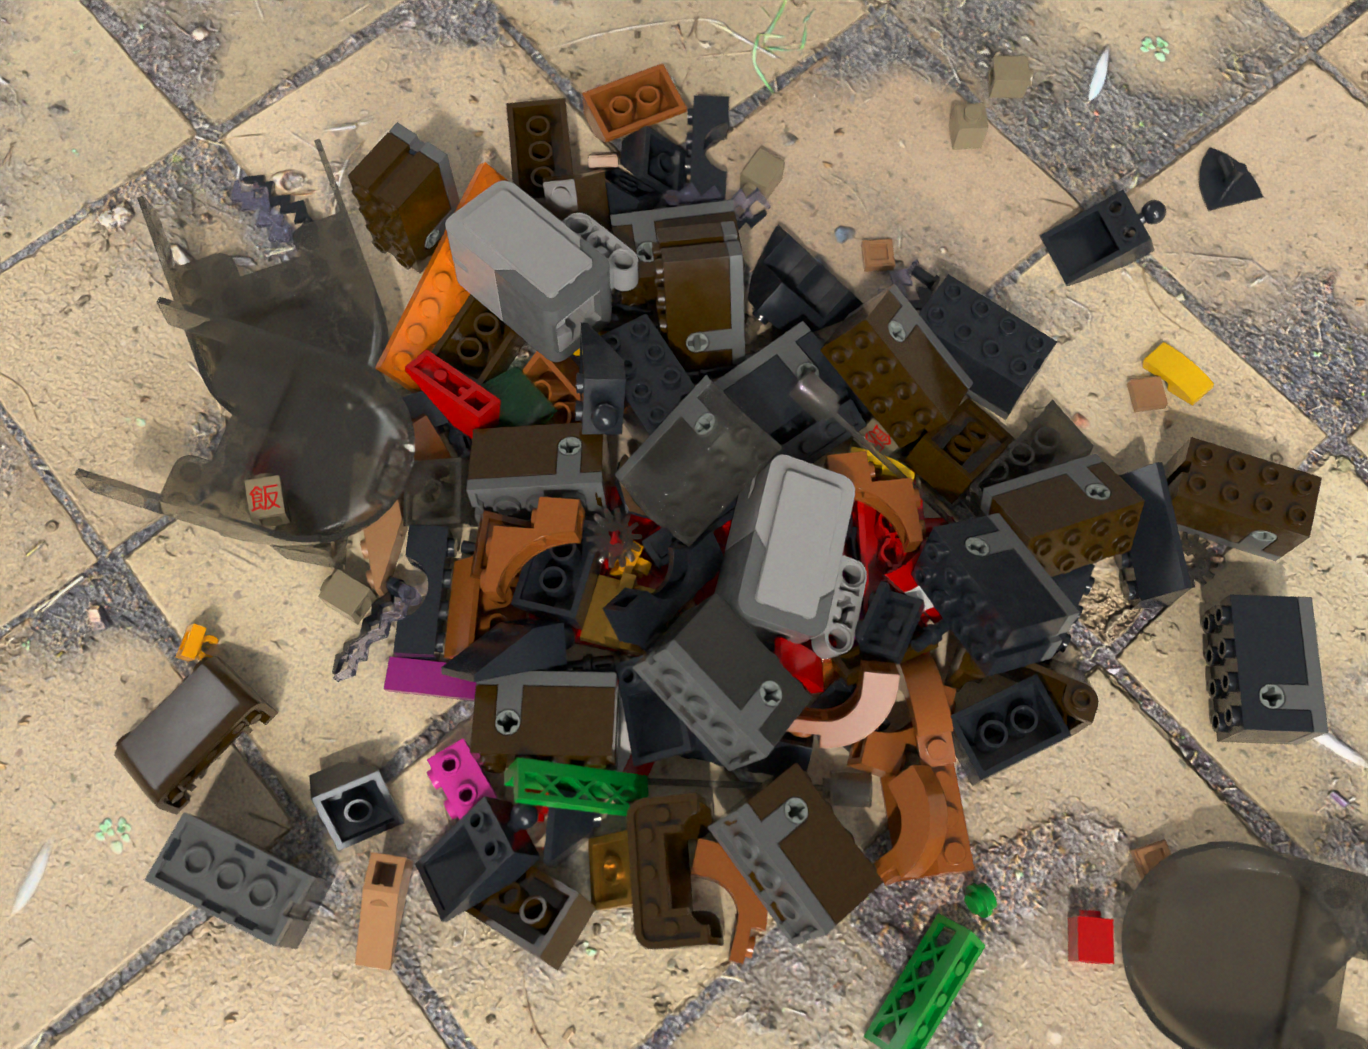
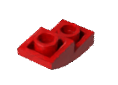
[771,637,824,694]

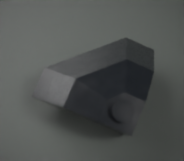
[748,225,864,332]

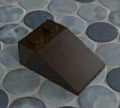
[904,398,1016,504]
[465,866,597,971]

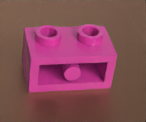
[426,738,499,820]

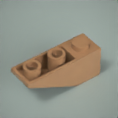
[354,489,408,597]
[355,852,414,970]

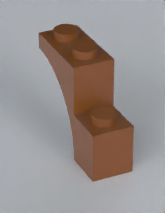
[823,451,926,553]
[480,497,585,602]
[846,685,956,778]

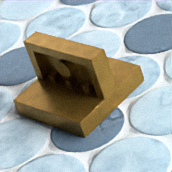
[580,572,655,656]
[588,830,632,911]

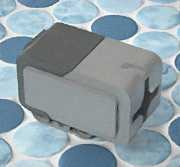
[445,181,639,362]
[709,455,867,659]

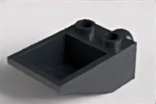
[1040,189,1166,287]
[575,323,626,434]
[441,617,576,682]
[616,629,697,766]
[415,796,540,922]

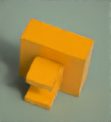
[609,540,652,580]
[175,623,219,662]

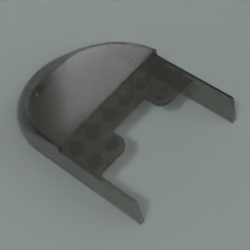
[137,139,389,434]
[74,297,416,546]
[1121,841,1368,1049]

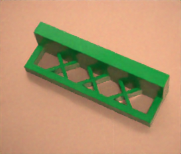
[504,757,649,816]
[863,913,986,1049]

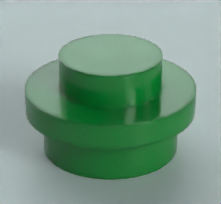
[964,882,997,918]

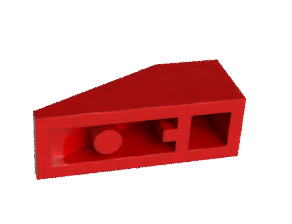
[405,349,501,438]

